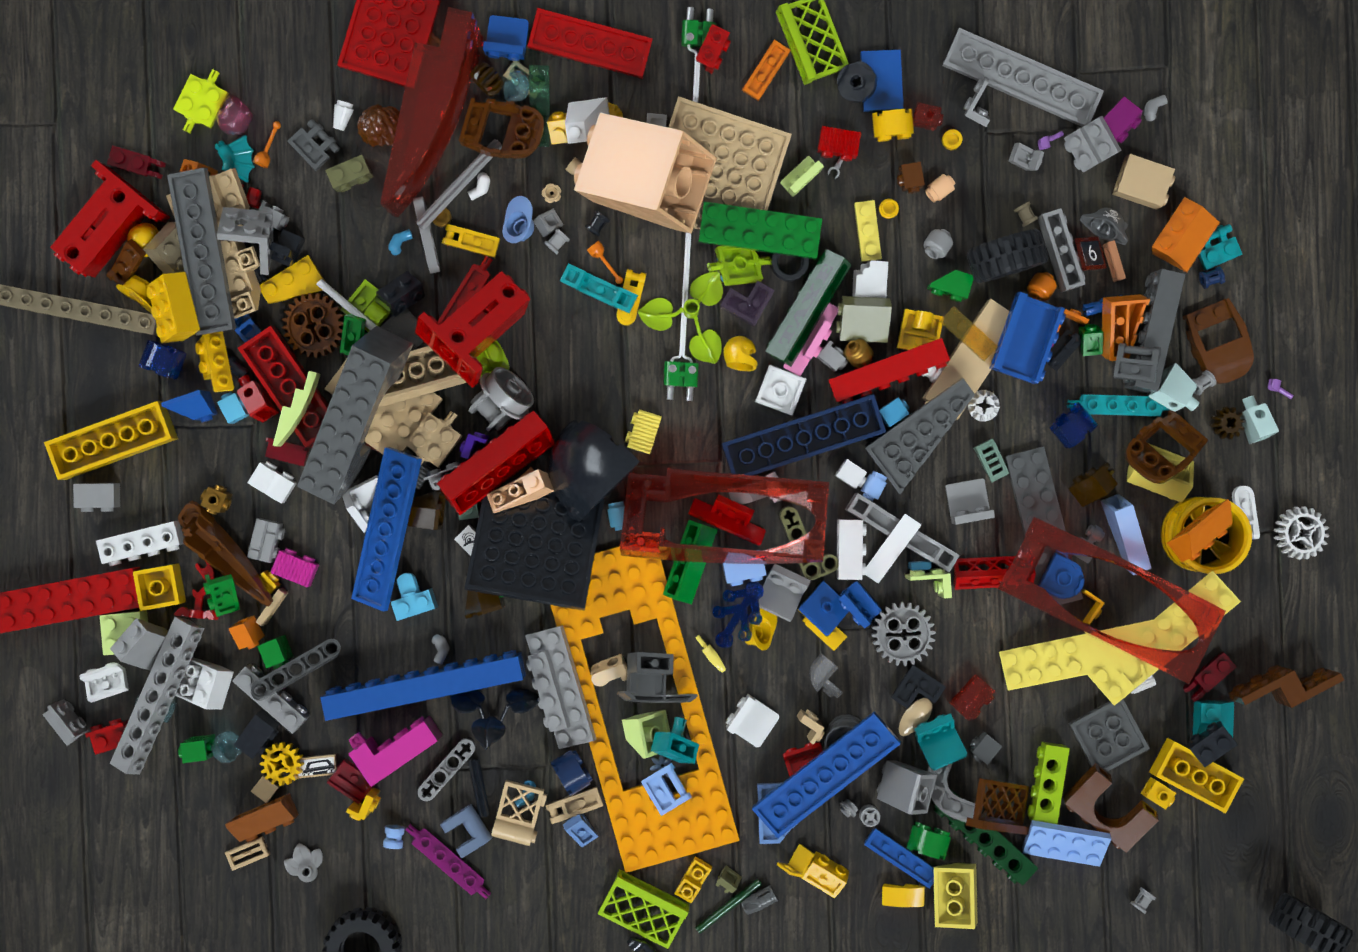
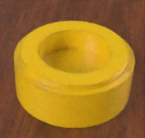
[942,129,963,150]

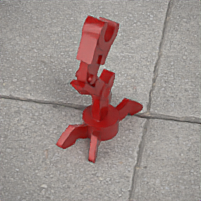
[174,561,219,620]

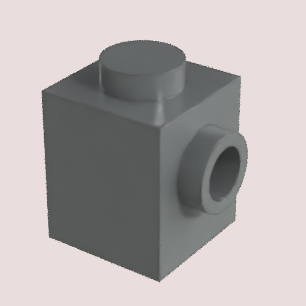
[969,731,1003,765]

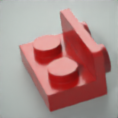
[85,718,129,755]

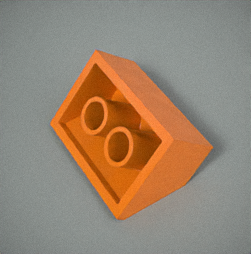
[1152,197,1220,273]
[1167,499,1232,562]

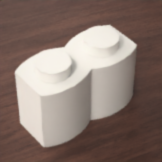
[247,461,296,503]

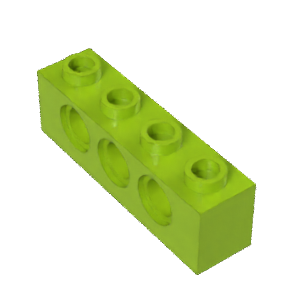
[1028,742,1070,824]

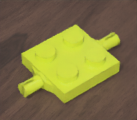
[173,69,229,133]

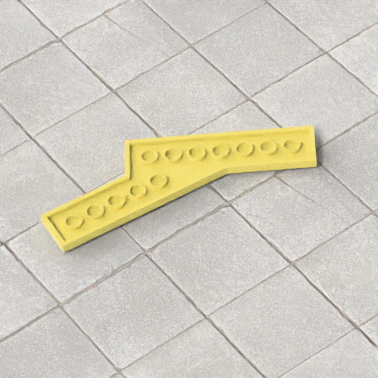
[999,571,1241,706]

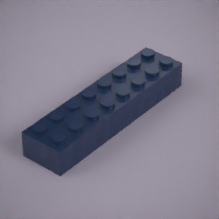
[721,394,886,481]

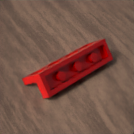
[953,555,1036,590]

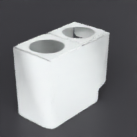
[853,260,888,298]

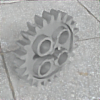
[871,601,936,666]

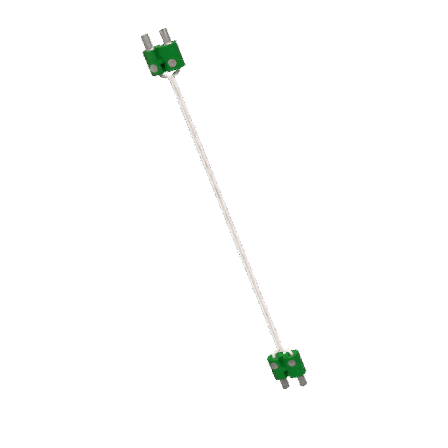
[663,7,717,401]

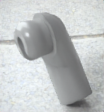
[1144,95,1168,121]
[432,634,449,665]

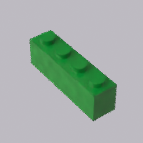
[663,520,718,604]

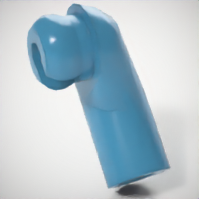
[388,229,413,255]

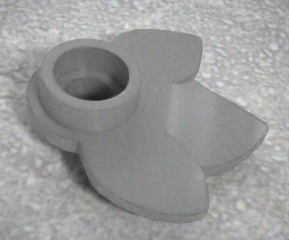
[284,843,323,882]

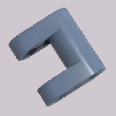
[440,804,493,858]

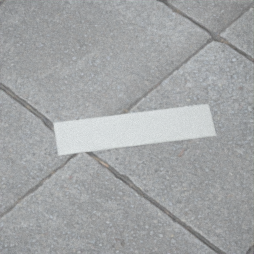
[866,514,921,583]

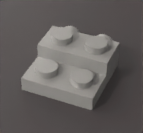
[1064,116,1122,172]

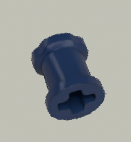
[1199,266,1225,289]

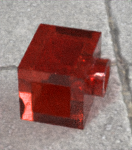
[913,102,943,131]

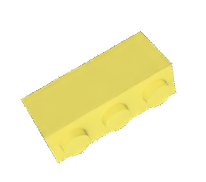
[1127,444,1194,503]
[934,863,978,929]

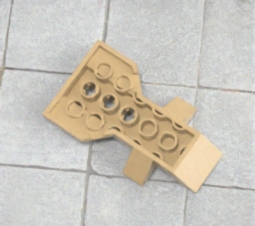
[166,168,261,319]

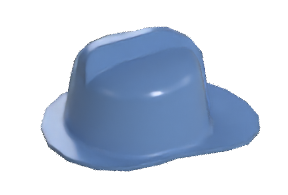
[502,196,534,243]

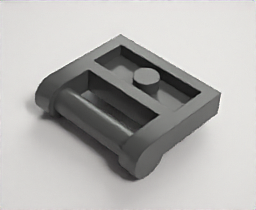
[1113,343,1161,383]

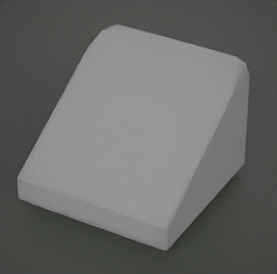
[533,208,563,237]

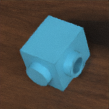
[217,392,249,424]

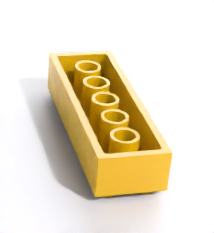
[44,401,178,480]

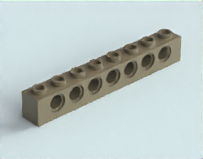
[0,284,158,336]

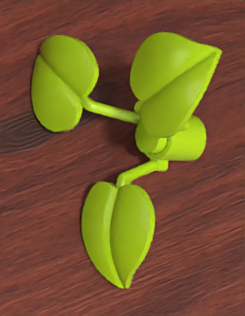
[638,271,723,364]

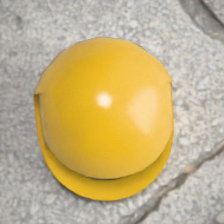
[127,223,158,257]
[724,336,758,371]

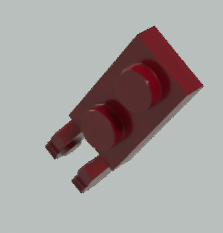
[107,145,166,179]
[1183,652,1236,701]

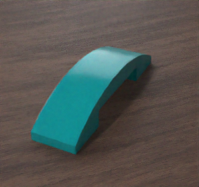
[560,263,638,313]

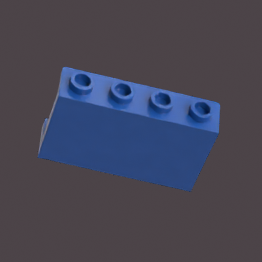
[989,292,1066,384]

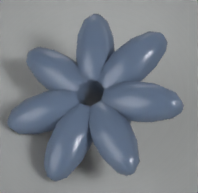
[650,755,676,778]

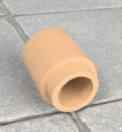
[925,174,955,203]

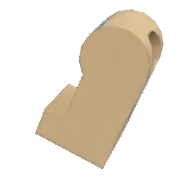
[590,654,627,686]

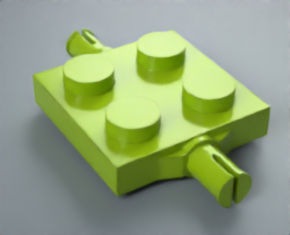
[707,246,771,286]

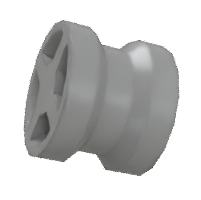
[859,804,880,827]

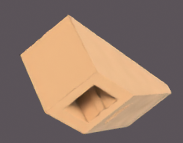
[487,469,554,513]

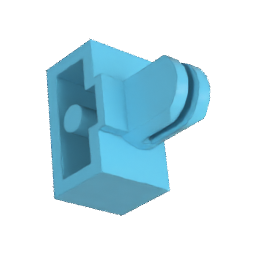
[391,573,438,621]

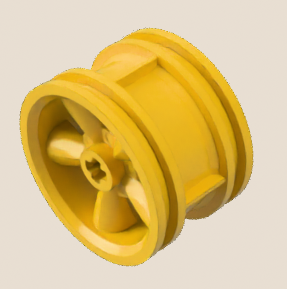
[1161,497,1252,574]

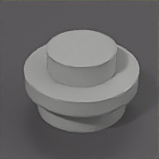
[840,799,858,817]

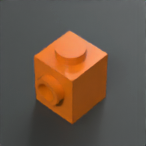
[229,615,265,650]

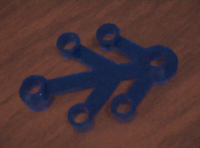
[713,581,764,648]

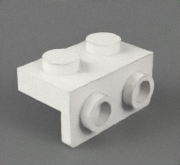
[80,662,129,703]

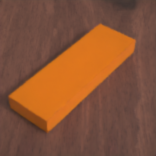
[742,39,791,101]

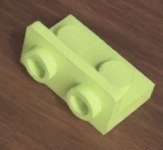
[780,156,824,197]

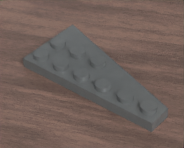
[865,378,975,495]

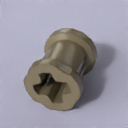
[1014,202,1039,227]

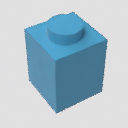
[879,397,909,428]

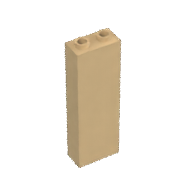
[922,299,1009,420]

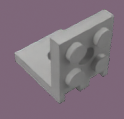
[217,207,273,275]

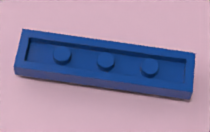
[864,827,934,889]

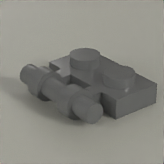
[288,119,340,171]

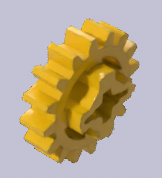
[260,742,304,786]

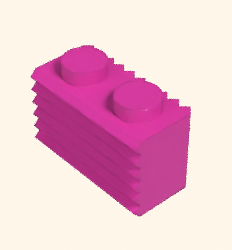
[270,548,319,587]

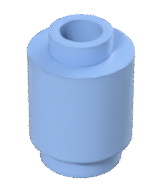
[861,471,887,501]

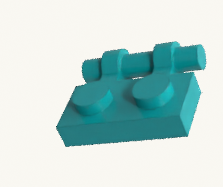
[1198,224,1243,271]

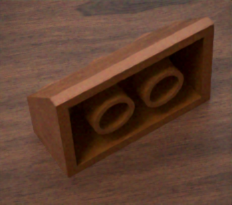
[225,793,299,842]

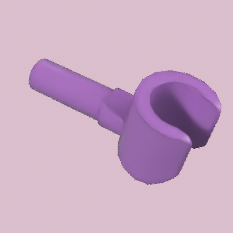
[1038,131,1064,150]
[1268,379,1293,399]

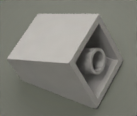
[877,760,937,815]

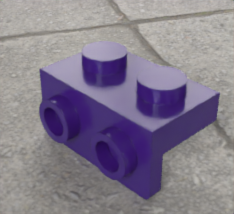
[460,432,490,459]

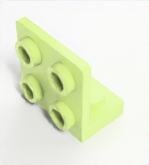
[905,568,952,598]

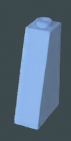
[1101,494,1151,575]

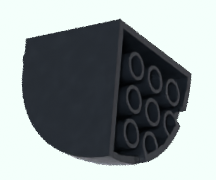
[549,420,640,522]

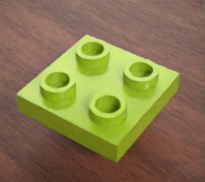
[341,279,391,332]

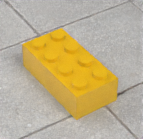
[1149,738,1244,814]

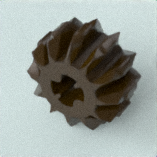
[470,62,504,96]
[1210,406,1246,440]

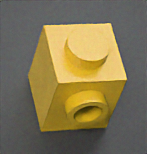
[1140,777,1176,810]

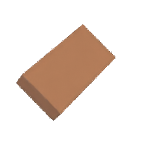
[1103,240,1126,282]

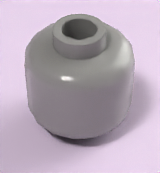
[923,229,953,259]

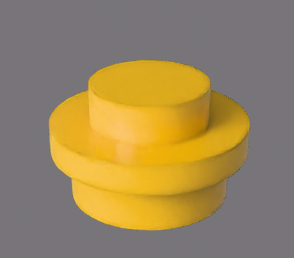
[879,199,899,219]

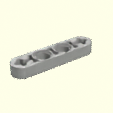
[413,196,441,274]
[418,738,476,801]

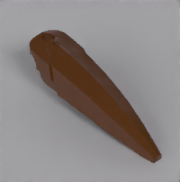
[178,500,273,607]

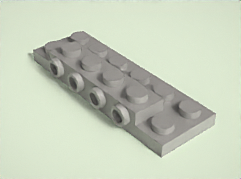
[525,625,596,749]

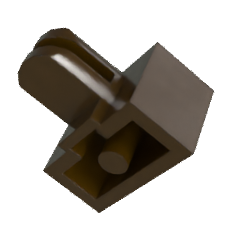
[1068,462,1118,507]

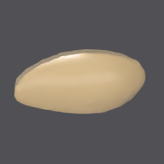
[899,698,932,736]

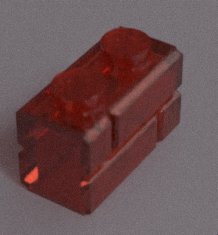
[949,674,995,721]

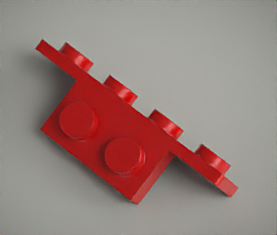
[688,494,766,546]

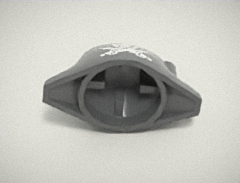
[1080,208,1128,245]

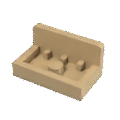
[797,709,825,744]

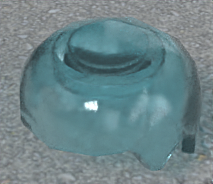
[504,70,530,102]
[211,731,242,763]

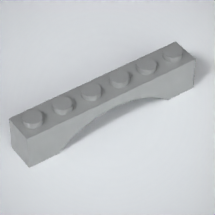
[845,493,960,572]

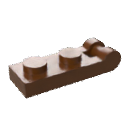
[106,239,146,285]

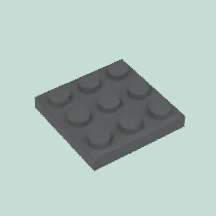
[1068,699,1150,772]

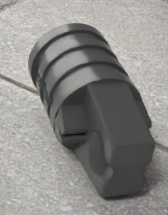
[741,885,779,915]

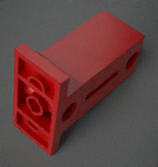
[50,160,170,278]
[415,271,530,388]

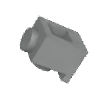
[258,201,289,231]
[817,340,848,372]

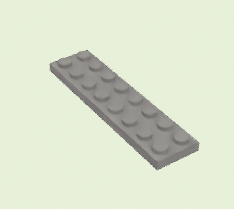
[942,28,1104,127]

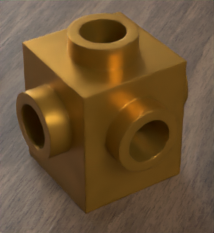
[200,485,233,515]

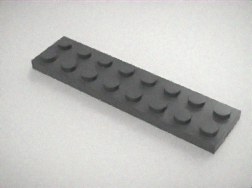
[167,168,236,336]
[1004,446,1083,609]

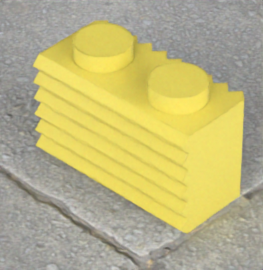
[625,409,662,454]

